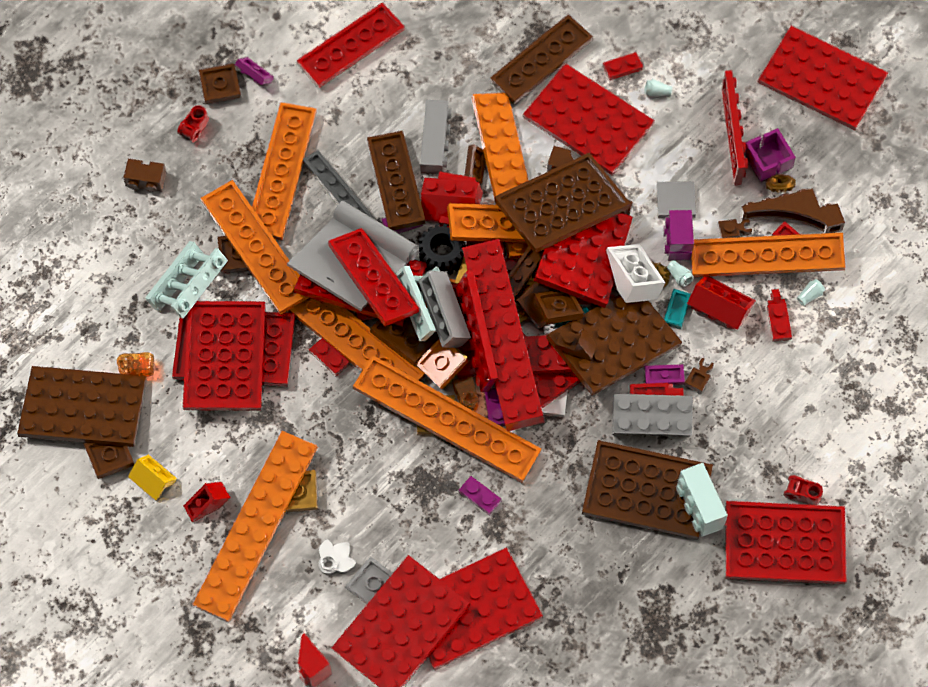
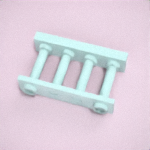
[145,241,228,318]
[395,266,440,341]

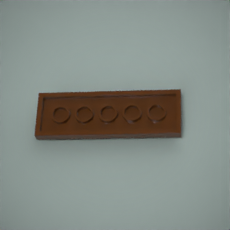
[490,14,594,104]
[367,130,426,231]

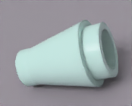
[644,79,672,97]
[667,260,694,287]
[797,279,825,306]

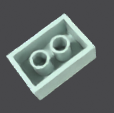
[676,463,728,537]

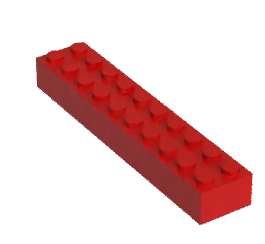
[462,239,545,432]

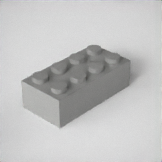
[612,394,693,437]

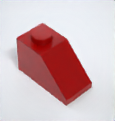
[183,482,231,522]

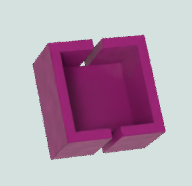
[744,128,796,182]
[663,210,694,261]

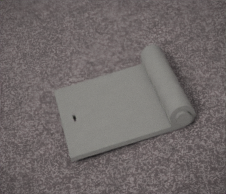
[287,201,419,311]

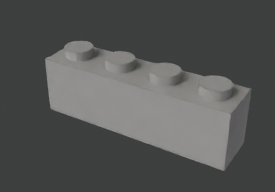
[420,99,452,174]
[418,271,471,348]

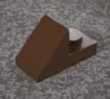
[555,328,597,361]

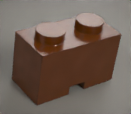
[123,158,167,192]

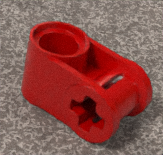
[177,105,209,142]
[783,475,823,505]

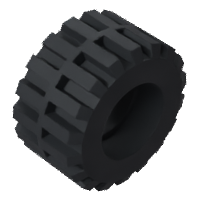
[419,224,466,275]

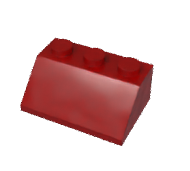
[421,178,483,222]
[687,276,756,330]

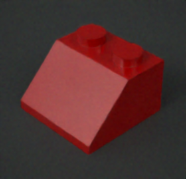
[298,633,332,687]

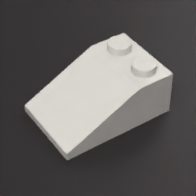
[606,244,665,303]

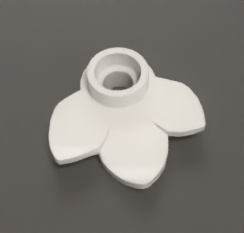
[318,539,356,574]

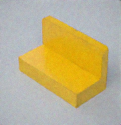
[128,454,177,500]

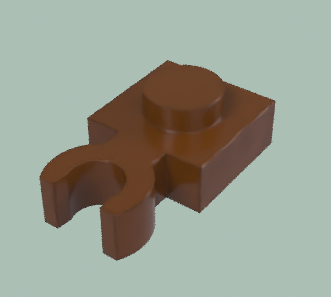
[717,219,752,238]
[684,358,714,394]

